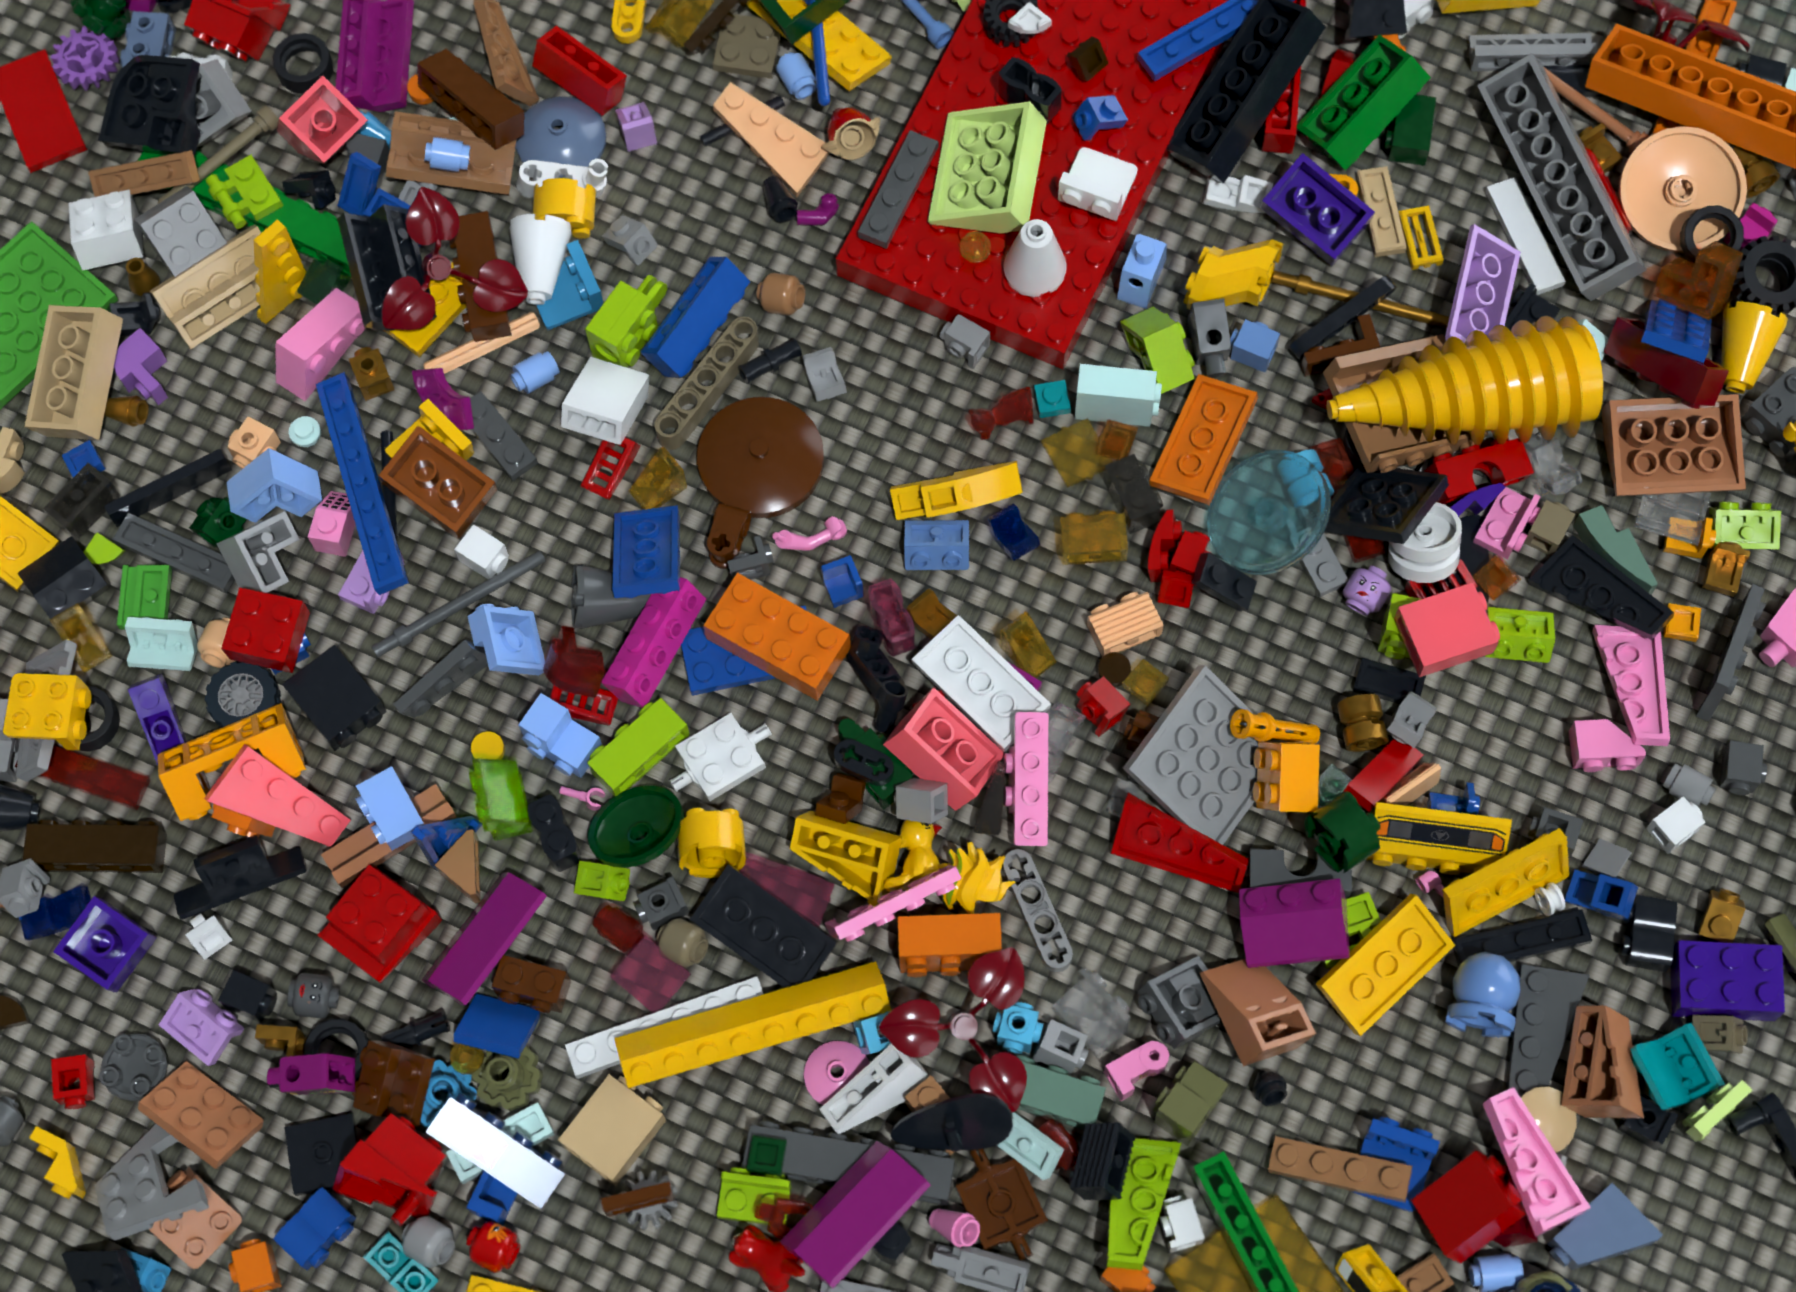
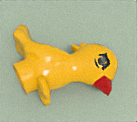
[884,820,951,892]

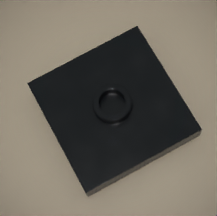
[284,1113,358,1196]

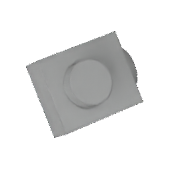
[602,215,657,265]
[803,347,847,402]
[1387,691,1437,748]

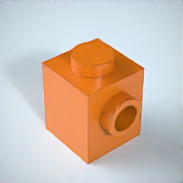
[229,1239,282,1292]

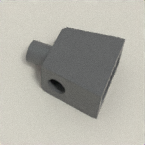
[1187,298,1231,378]

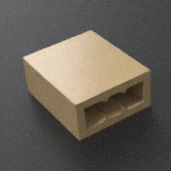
[558,1074,666,1187]

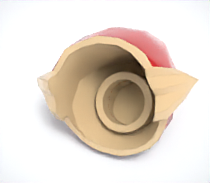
[821,107,881,160]

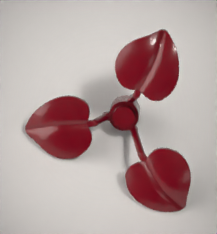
[1633,0,1750,52]
[382,187,528,330]
[878,947,1027,1112]

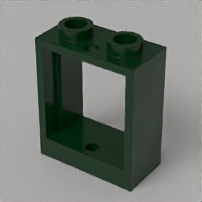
[757,0,851,44]

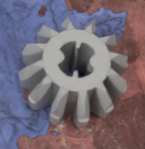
[619,1170,678,1230]

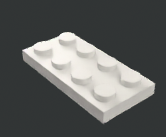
[912,615,1051,752]

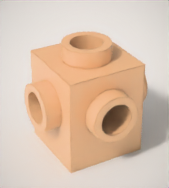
[227,416,281,469]

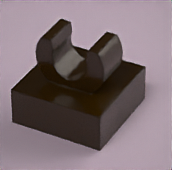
[1067,36,1109,82]

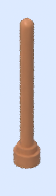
[1544,67,1650,153]

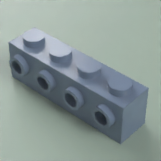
[121,11,176,68]

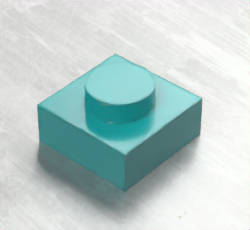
[1034,380,1071,418]

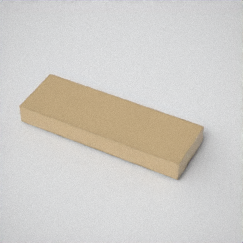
[1356,166,1407,257]

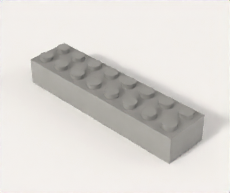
[1477,53,1647,301]

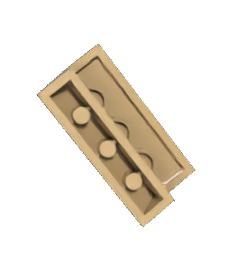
[150,224,261,349]

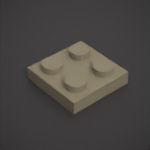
[713,14,782,79]

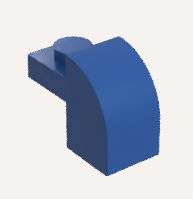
[1565,869,1638,920]

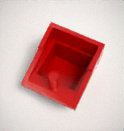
[184,0,291,62]
[317,864,442,983]
[333,1113,446,1226]

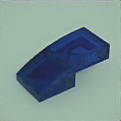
[19,886,91,941]

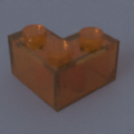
[1653,241,1743,320]

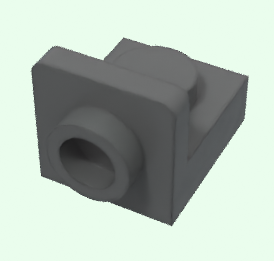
[727,535,774,580]

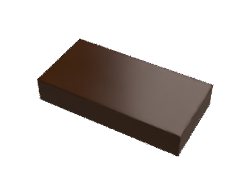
[601,1181,675,1217]

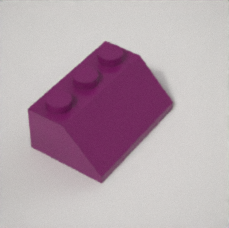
[1239,878,1350,968]

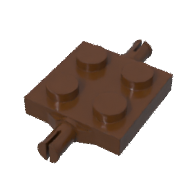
[955,1149,1048,1261]

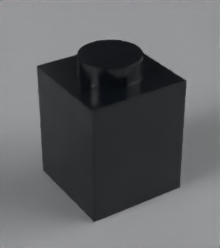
[218,970,277,1023]

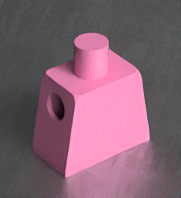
[1759,588,1796,667]

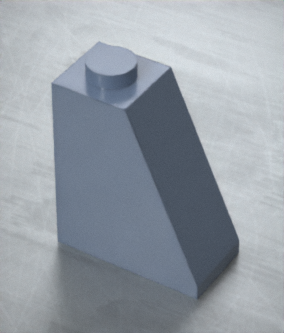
[1547,1183,1663,1270]

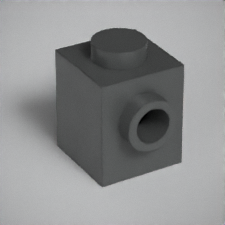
[1719,740,1767,795]

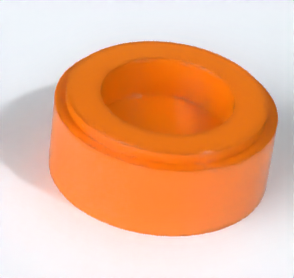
[407,74,434,105]

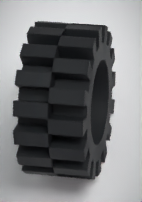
[984,0,1039,47]

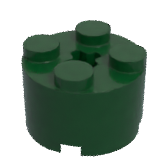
[1304,791,1381,873]

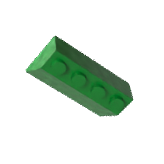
[1297,34,1431,170]

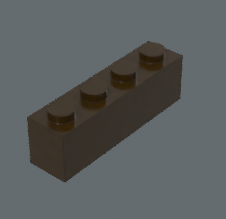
[22,820,167,873]

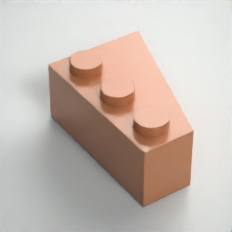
[1561,1005,1644,1118]

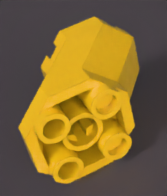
[1183,239,1284,310]

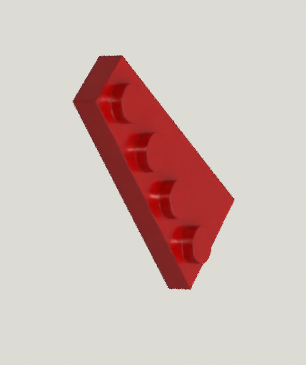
[1111,793,1249,893]

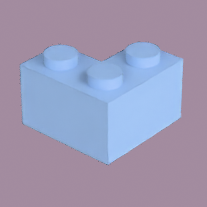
[227,448,322,523]
[518,693,602,778]
[355,766,424,851]

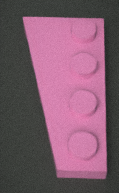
[824,865,962,942]
[1483,1087,1591,1237]

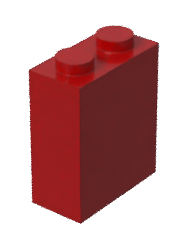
[1411,1150,1526,1264]

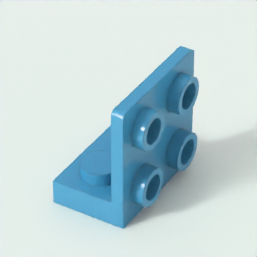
[536,240,604,330]

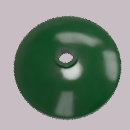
[588,785,684,868]

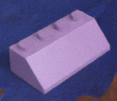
[1445,224,1521,343]

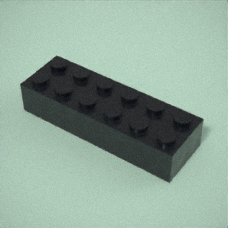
[1167,0,1326,184]

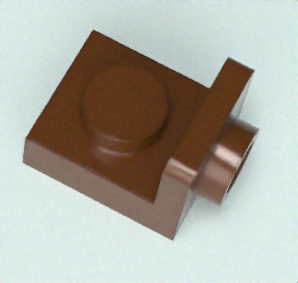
[815,773,865,824]

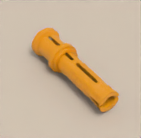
[1230,709,1320,744]

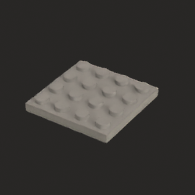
[1123,665,1282,845]

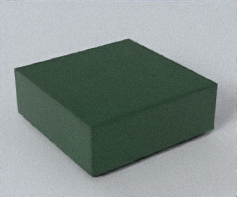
[747,1135,787,1177]

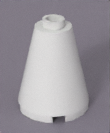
[509,214,572,305]
[1003,219,1067,297]

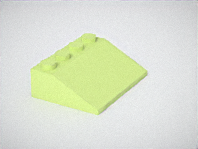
[928,101,1047,233]

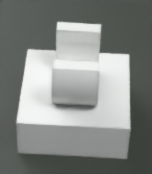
[185,913,233,960]

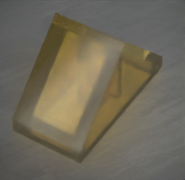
[629,447,687,510]
[49,603,112,673]
[1000,611,1057,678]

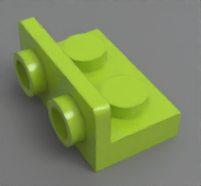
[1709,502,1781,550]
[1485,607,1555,663]
[717,1168,792,1228]

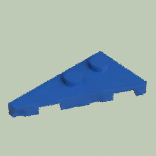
[411,816,482,871]

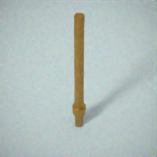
[1272,271,1450,329]

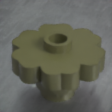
[472,1046,543,1111]

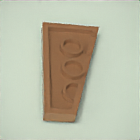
[473,0,539,106]

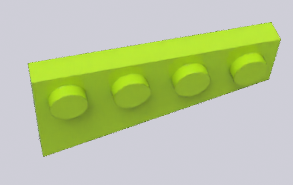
[1107,1138,1182,1270]

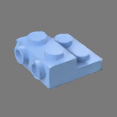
[468,604,547,676]

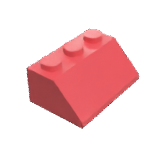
[883,687,1005,811]

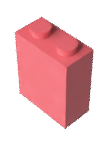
[1394,583,1500,678]

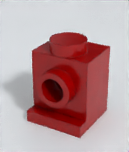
[1169,530,1211,586]
[1076,676,1130,737]
[51,1054,95,1109]

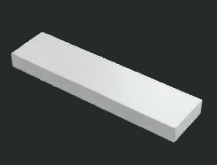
[1485,177,1566,295]

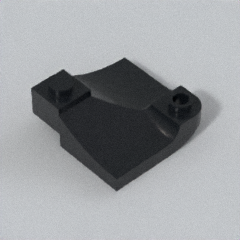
[98,55,201,157]

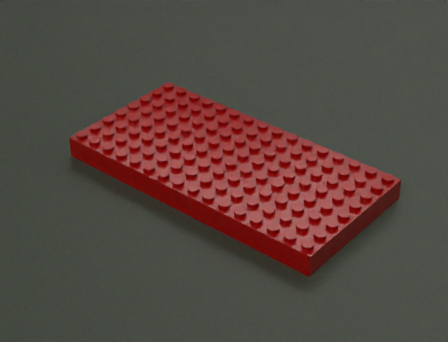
[836,0,1228,369]

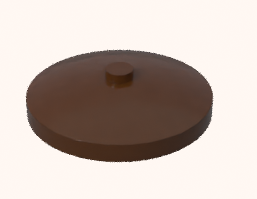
[697,397,824,518]

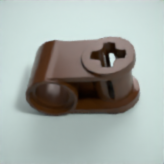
[707,503,752,569]

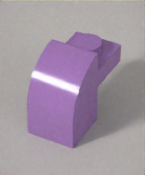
[114,328,168,405]

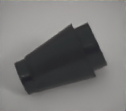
[763,176,798,223]

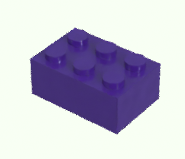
[1260,153,1375,266]
[1670,940,1785,1021]

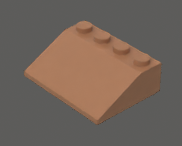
[1601,394,1746,497]

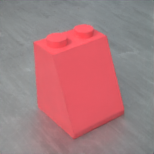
[277,76,368,164]

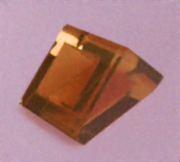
[1096,419,1138,462]
[1472,555,1522,601]

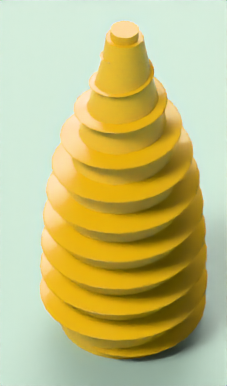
[1326,316,1603,446]

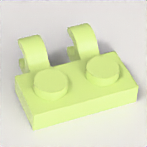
[1682,1080,1752,1142]

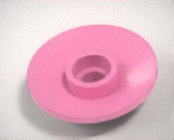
[804,1041,870,1105]

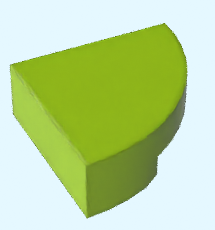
[84,532,126,564]

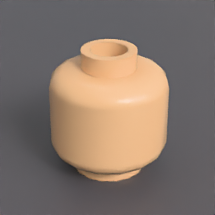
[197,618,235,668]

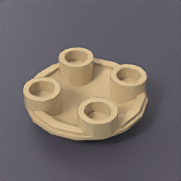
[1521,1086,1577,1153]

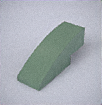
[1573,505,1658,595]

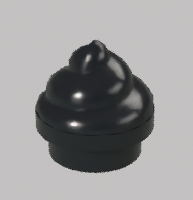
[1253,1070,1287,1106]

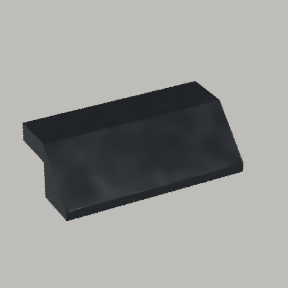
[337,204,437,331]

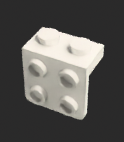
[1058,147,1138,221]

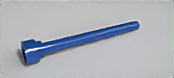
[803,0,830,106]

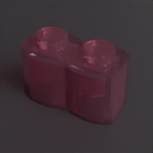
[868,578,915,657]

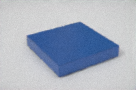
[453,994,540,1059]

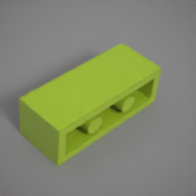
[587,698,690,797]

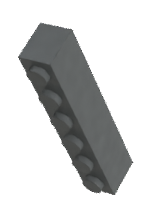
[743,1121,955,1206]

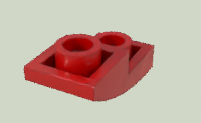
[1148,509,1182,582]

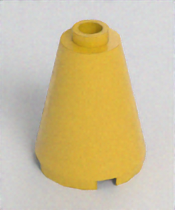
[1721,301,1788,394]

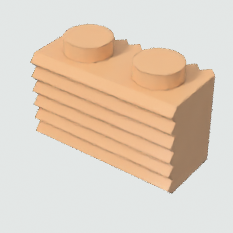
[1087,592,1164,657]

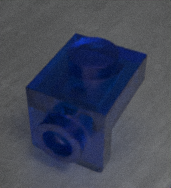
[988,504,1040,561]

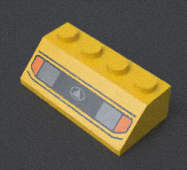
[1366,802,1512,875]

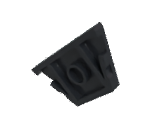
[62,1249,143,1292]

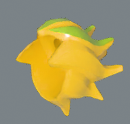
[942,842,1016,914]

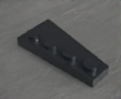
[1345,0,1407,40]
[1529,535,1674,640]

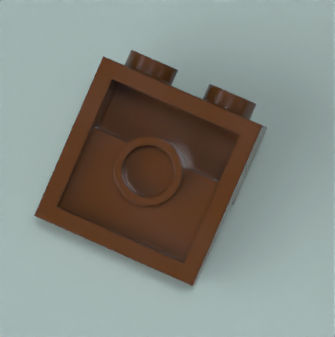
[352,1040,435,1126]

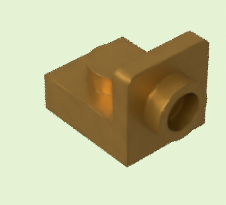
[1579,123,1623,174]
[255,1024,307,1057]

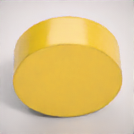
[471,731,505,766]

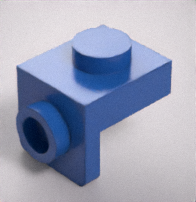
[1072,95,1128,140]
[1427,782,1480,815]

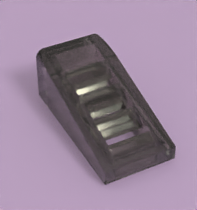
[974,761,1006,835]

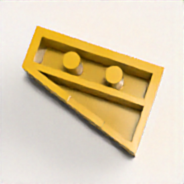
[790,810,902,907]

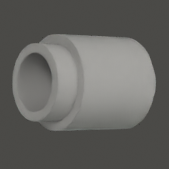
[1663,763,1716,807]

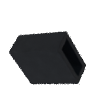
[282,645,387,751]

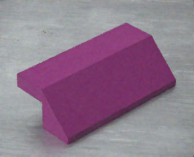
[335,0,414,112]
[422,872,547,1005]
[780,1141,931,1288]

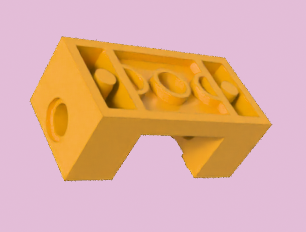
[157,703,306,822]

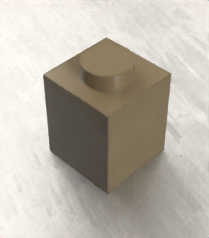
[1524,500,1576,556]

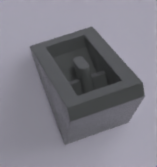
[344,133,390,194]

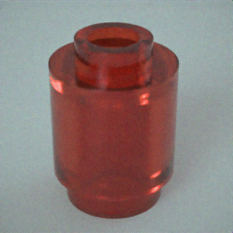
[593,905,644,952]
[1038,1118,1079,1172]

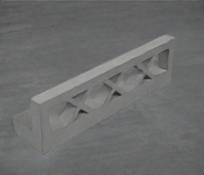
[1468,33,1598,72]

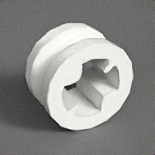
[1534,882,1566,916]

